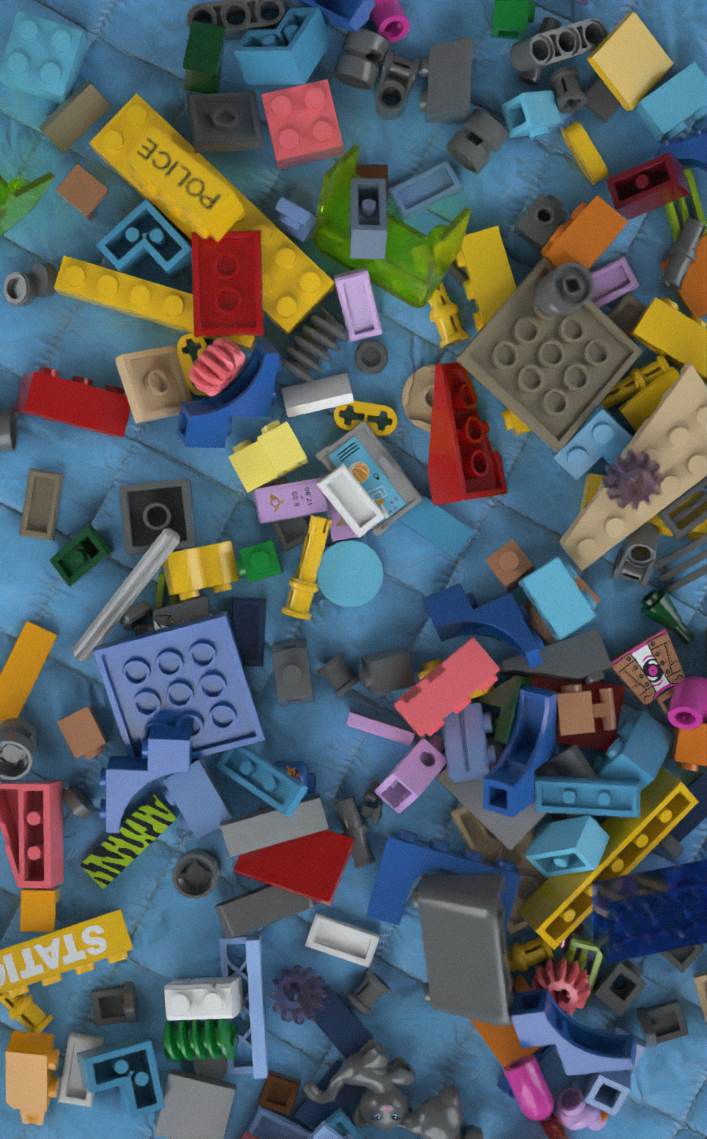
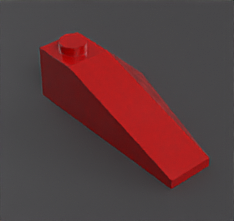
[427,362,507,506]

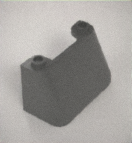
[413,873,518,1026]

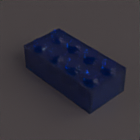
[592,859,707,963]

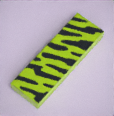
[80,793,178,889]

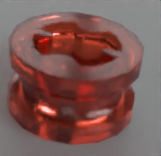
[539,1112,570,1139]

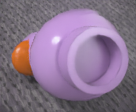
[557,1087,609,1131]

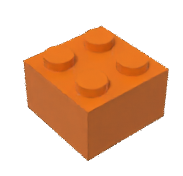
[540,195,628,270]

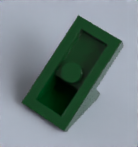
[183,21,227,94]
[49,524,112,587]
[478,675,533,744]

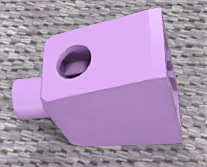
[374,734,447,814]

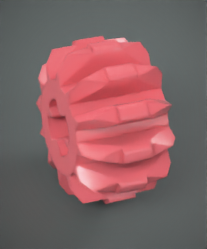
[189,337,245,397]
[531,956,591,1015]

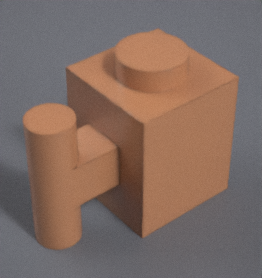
[556,684,617,736]

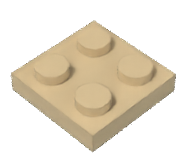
[115,345,193,424]

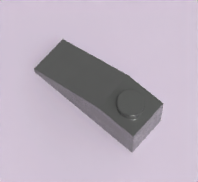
[498,629,612,685]

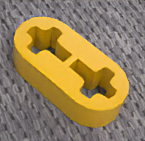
[561,121,609,185]
[177,333,208,397]
[334,401,398,437]

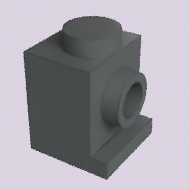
[592,958,647,1016]

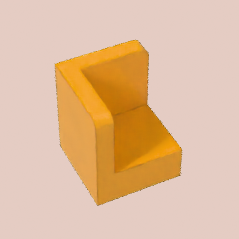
[20,886,61,932]

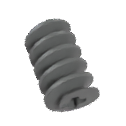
[281,307,349,383]

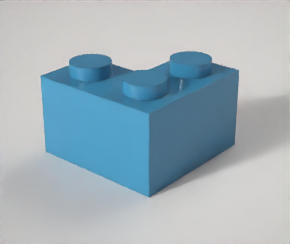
[233,7,332,86]
[96,199,192,279]
[549,402,634,480]
[590,710,675,790]
[76,1035,165,1118]

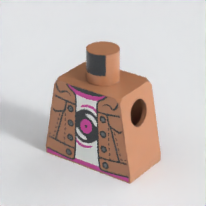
[610,628,686,715]

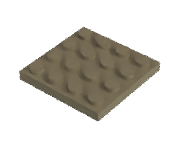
[456,257,643,453]

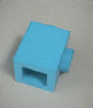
[501,90,561,140]

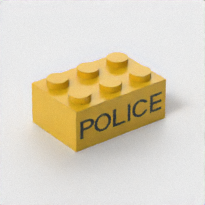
[125,126,245,242]

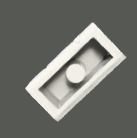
[164,976,244,1020]

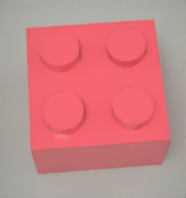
[261,79,344,170]

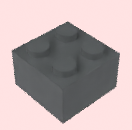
[119,478,198,555]

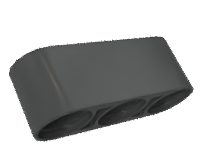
[187,0,286,41]
[510,18,608,72]
[214,884,319,939]

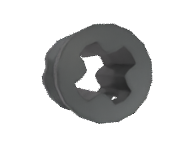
[549,67,587,113]
[317,653,360,698]
[346,969,391,1016]

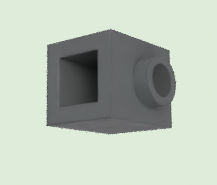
[513,193,567,251]
[359,647,415,695]

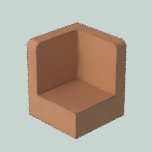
[56,164,108,222]

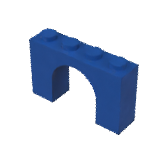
[366,829,522,932]

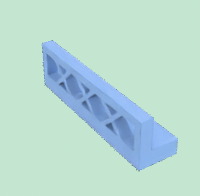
[220,934,269,1079]

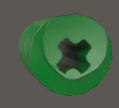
[163,1018,238,1061]

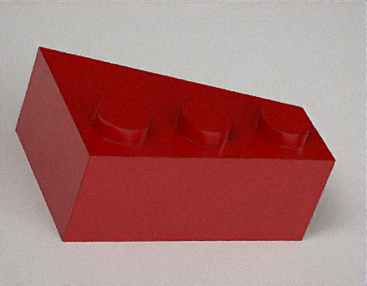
[14,366,131,438]

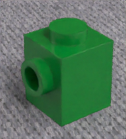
[491,0,536,40]
[235,540,283,583]

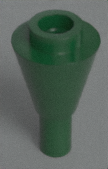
[640,589,695,644]

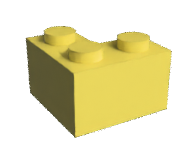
[228,420,309,495]

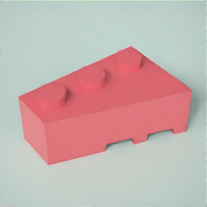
[393,637,500,738]
[0,780,64,888]

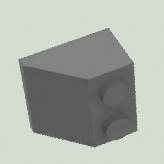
[419,38,473,124]

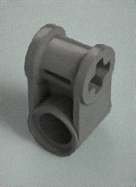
[375,49,422,120]
[611,522,659,588]

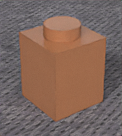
[485,539,535,594]
[57,705,110,760]

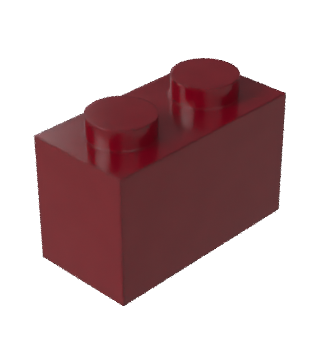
[606,152,691,220]

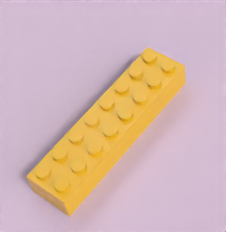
[89,93,335,337]

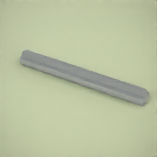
[72,528,180,662]

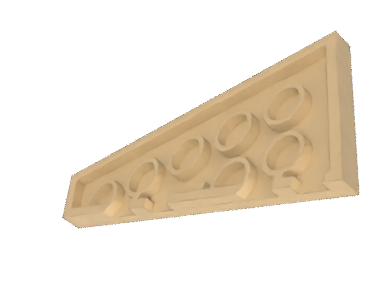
[559,362,707,571]

